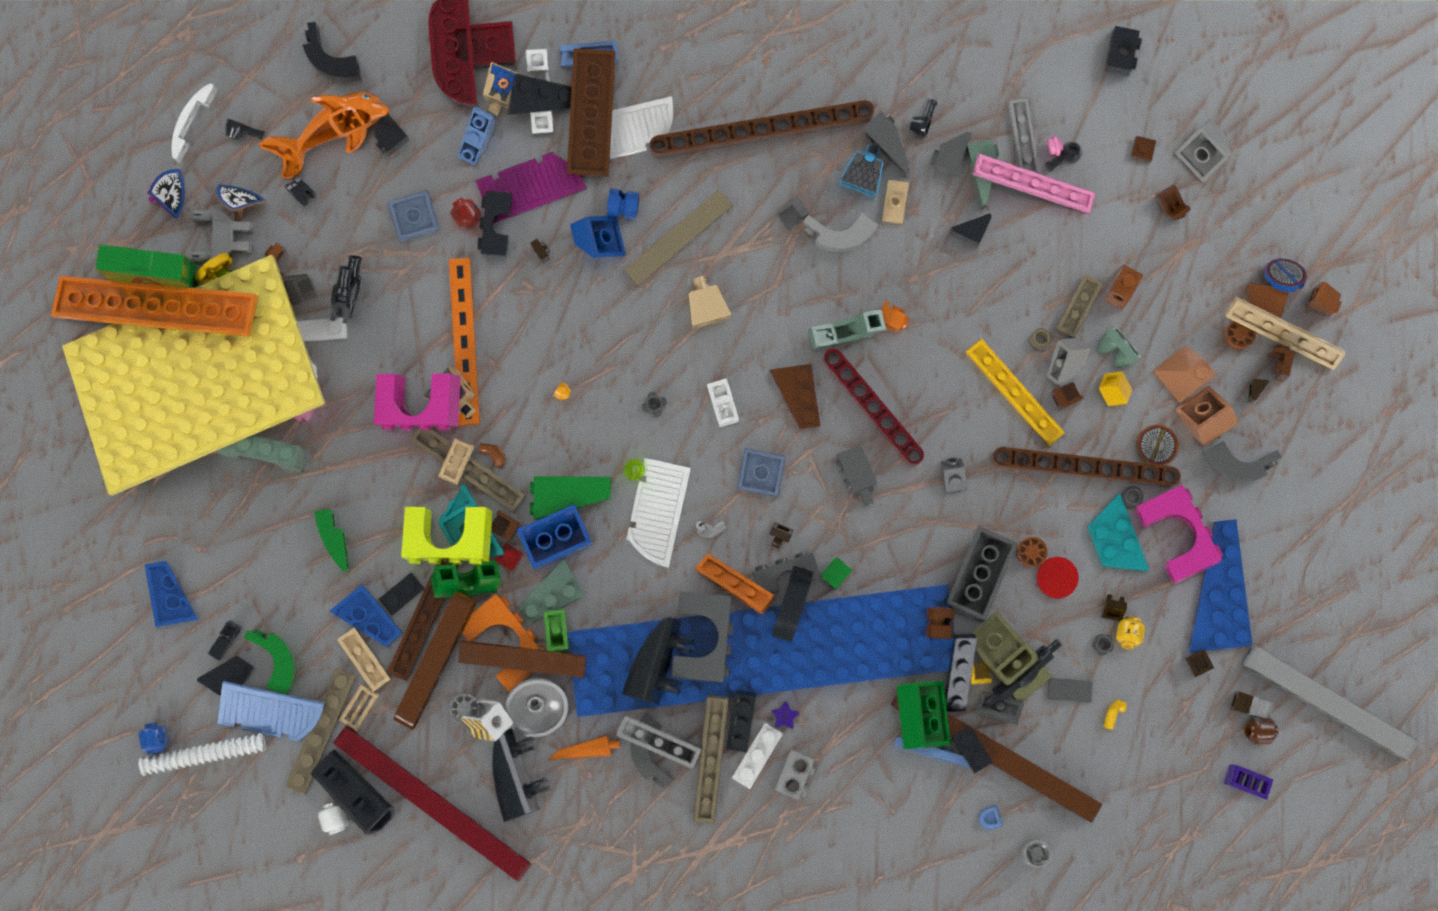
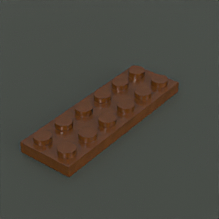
[567,48,616,177]

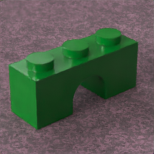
[431,561,501,598]

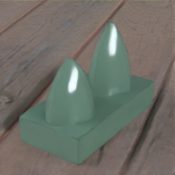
[1097,325,1142,367]

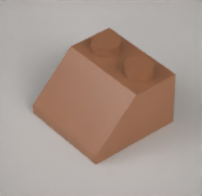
[1175,386,1238,447]

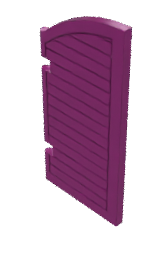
[475,152,587,224]

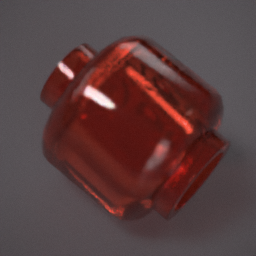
[450,197,481,230]

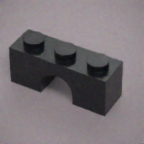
[477,191,512,257]

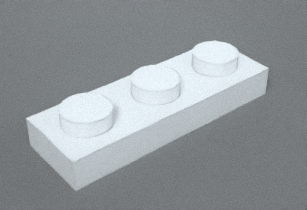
[732,723,783,789]

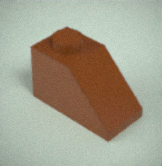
[1306,281,1342,317]

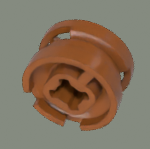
[1224,321,1256,350]
[1016,537,1048,568]

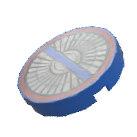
[1264,258,1307,292]

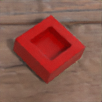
[494,543,524,572]

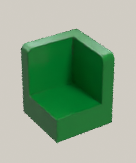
[821,557,852,590]

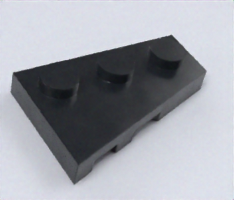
[507,74,572,115]

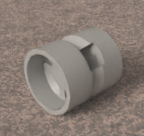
[1020,839,1052,868]

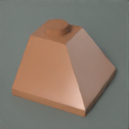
[1153,345,1216,404]

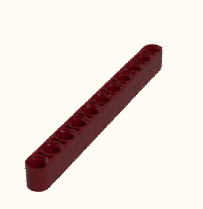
[333,725,532,882]

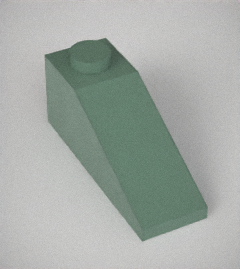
[966,139,999,209]

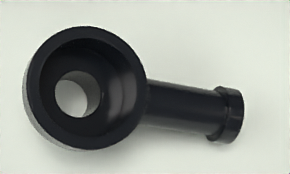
[910,99,938,138]
[226,118,265,141]
[1045,141,1082,171]

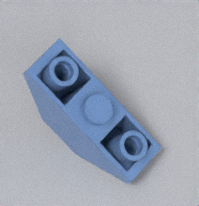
[457,106,496,166]

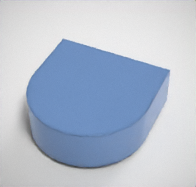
[978,805,1003,829]

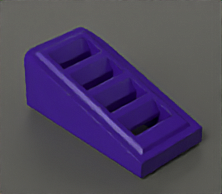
[1224,764,1274,800]

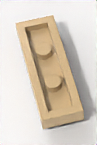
[337,627,392,692]

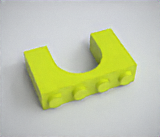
[401,507,492,565]

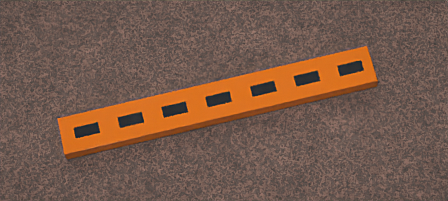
[449,258,480,426]

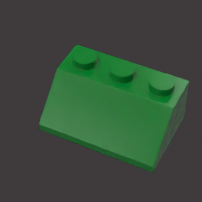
[896,681,951,750]

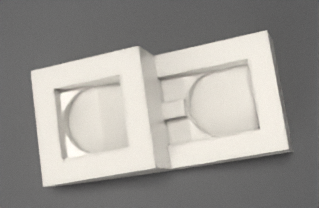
[707,378,740,428]

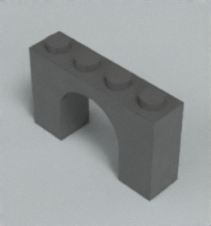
[672,591,735,683]

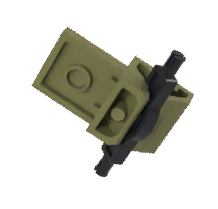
[970,611,1062,708]

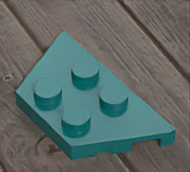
[437,484,505,557]
[1087,494,1149,572]

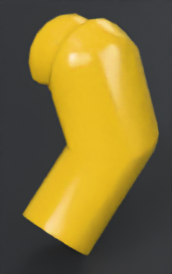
[1104,699,1127,729]

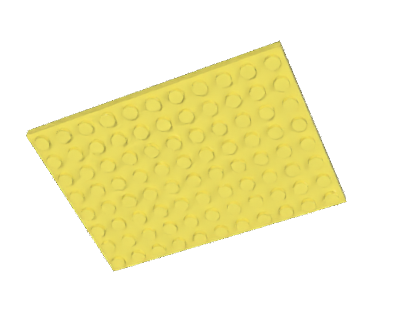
[62,255,326,496]

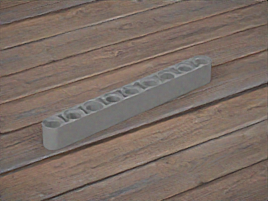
[1243,646,1418,762]

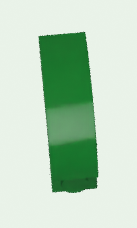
[243,629,297,695]

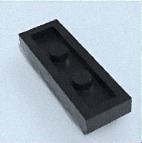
[726,690,757,752]

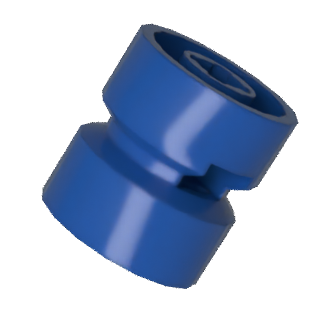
[607,188,640,219]

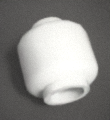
[318,802,349,835]

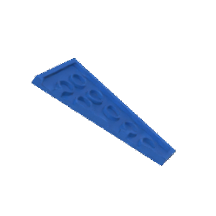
[1188,519,1253,653]

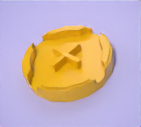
[194,253,233,285]

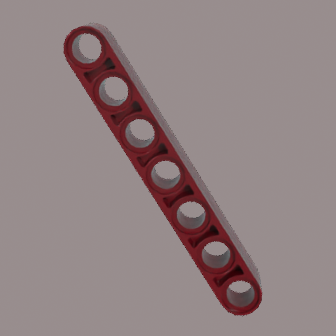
[823,348,924,466]

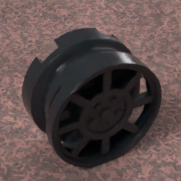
[284,175,317,207]

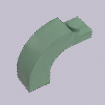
[808,309,886,349]

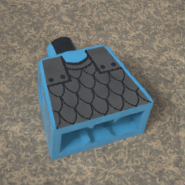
[839,144,884,198]

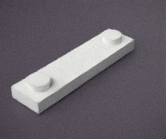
[297,317,348,342]

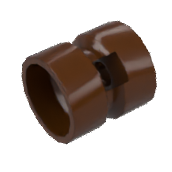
[925,607,954,639]

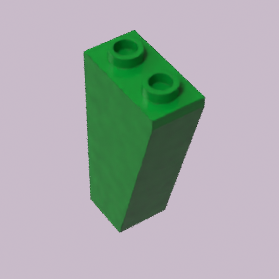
[530,476,611,520]

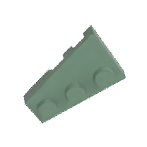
[518,558,584,626]

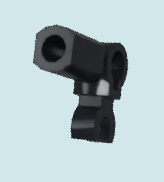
[208,620,242,661]

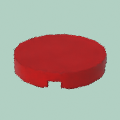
[1036,556,1079,599]

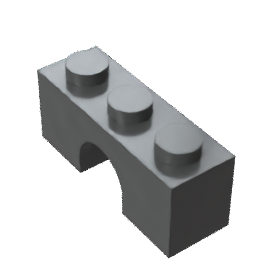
[752,551,821,594]

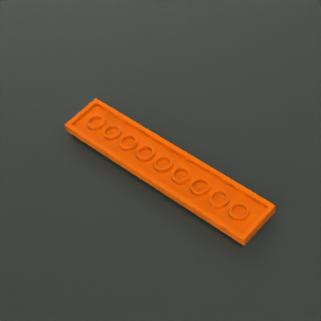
[51,276,258,337]

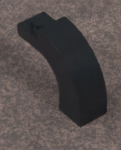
[303,22,362,82]
[772,566,814,642]

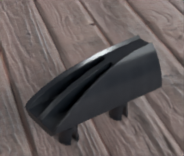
[622,617,694,705]
[492,729,551,822]
[311,749,395,835]

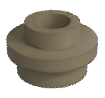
[1030,328,1051,349]

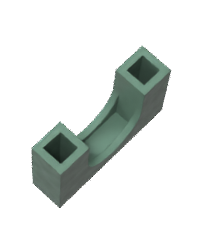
[216,436,307,473]

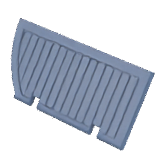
[217,681,325,742]

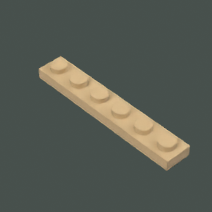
[1225,296,1345,370]

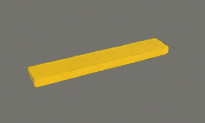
[965,338,1065,447]

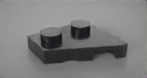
[197,656,256,697]

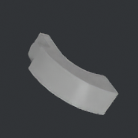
[803,213,879,252]

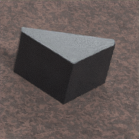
[950,213,992,247]

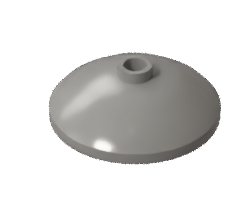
[504,678,568,737]

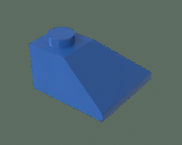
[570,216,626,258]

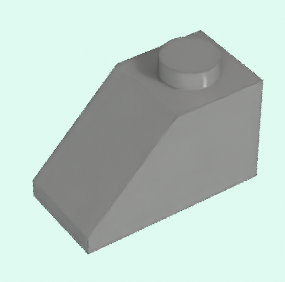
[1046,338,1090,387]

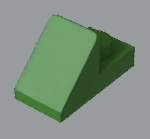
[544,609,569,652]

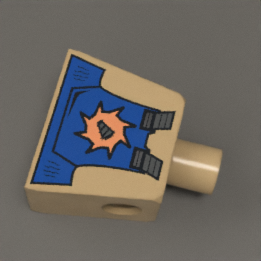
[483,62,518,116]

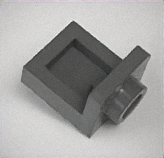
[941,458,967,493]

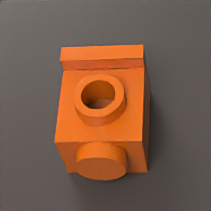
[881,301,910,333]

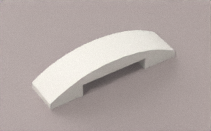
[526,49,553,134]
[172,84,217,163]

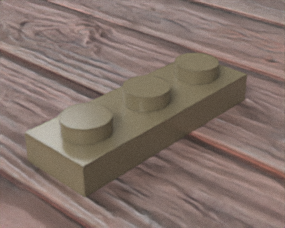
[1055,273,1104,338]

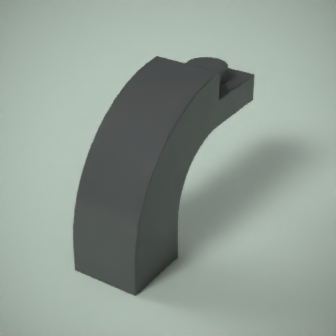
[1202,441,1281,482]
[631,713,674,787]

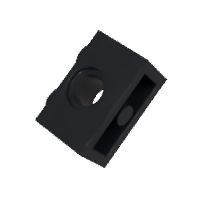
[1104,26,1142,76]

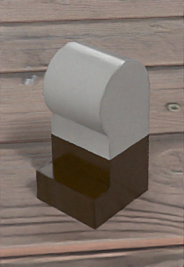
[1230,691,1274,719]

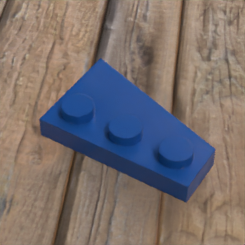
[145,561,198,628]
[329,584,403,647]

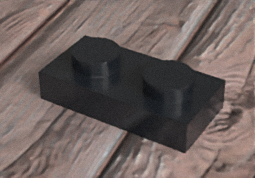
[379,572,425,616]
[951,726,993,774]

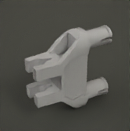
[190,207,253,264]

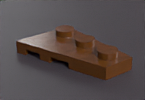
[770,364,821,430]

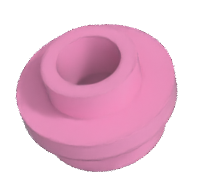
[1047,135,1063,156]

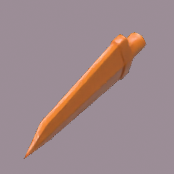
[548,735,620,760]

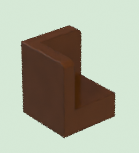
[1050,382,1084,411]
[491,510,522,542]

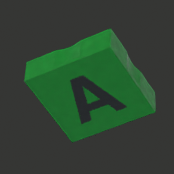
[95,244,199,288]

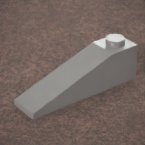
[615,715,702,769]

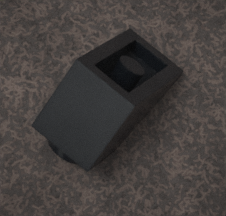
[375,114,409,156]

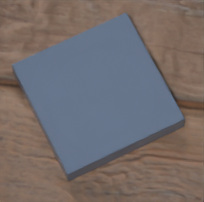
[388,190,440,242]
[737,448,786,498]

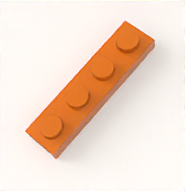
[695,553,775,615]

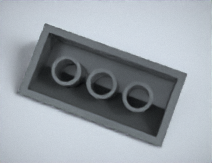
[946,526,1018,623]

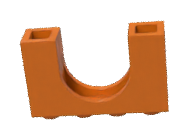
[462,594,546,692]

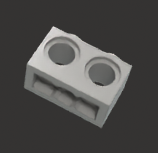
[774,750,817,800]

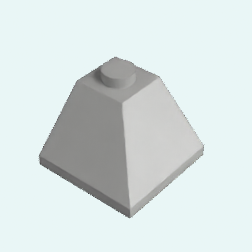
[1175,119,1231,183]

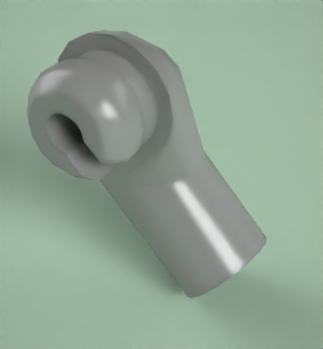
[696,520,728,539]

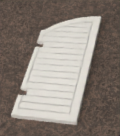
[610,96,673,159]
[626,458,691,568]

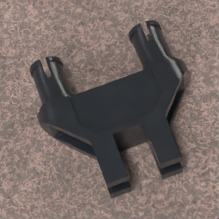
[330,255,362,324]

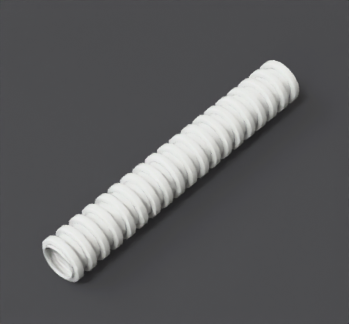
[138,733,266,776]

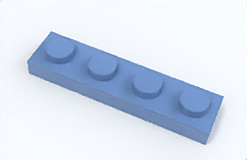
[893,735,970,768]

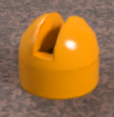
[553,381,571,400]

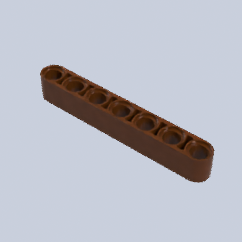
[393,590,477,730]

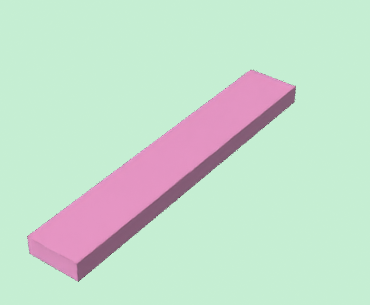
[972,154,1095,214]

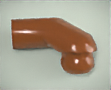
[479,443,506,467]

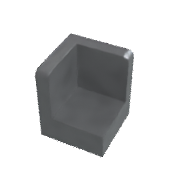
[776,196,809,230]

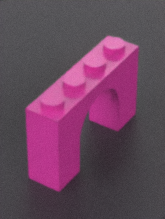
[374,373,461,430]
[1135,485,1223,585]

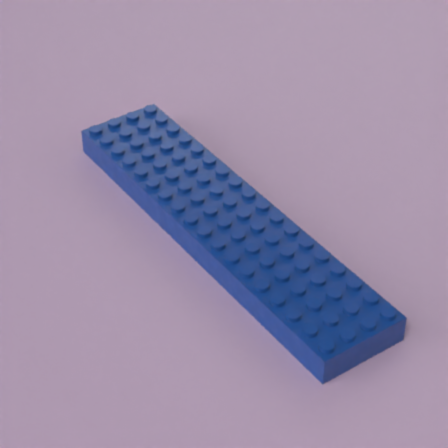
[567,584,955,717]

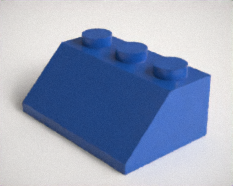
[516,504,593,571]

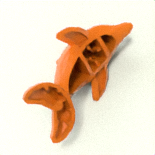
[259,92,390,179]

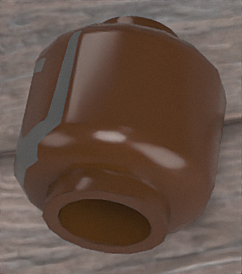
[1244,716,1278,745]

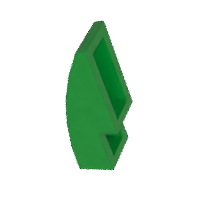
[314,509,350,572]

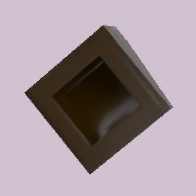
[1248,379,1269,403]

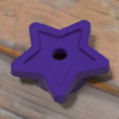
[771,702,799,729]

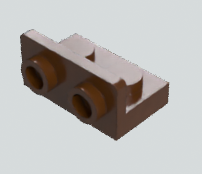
[1267,345,1295,382]

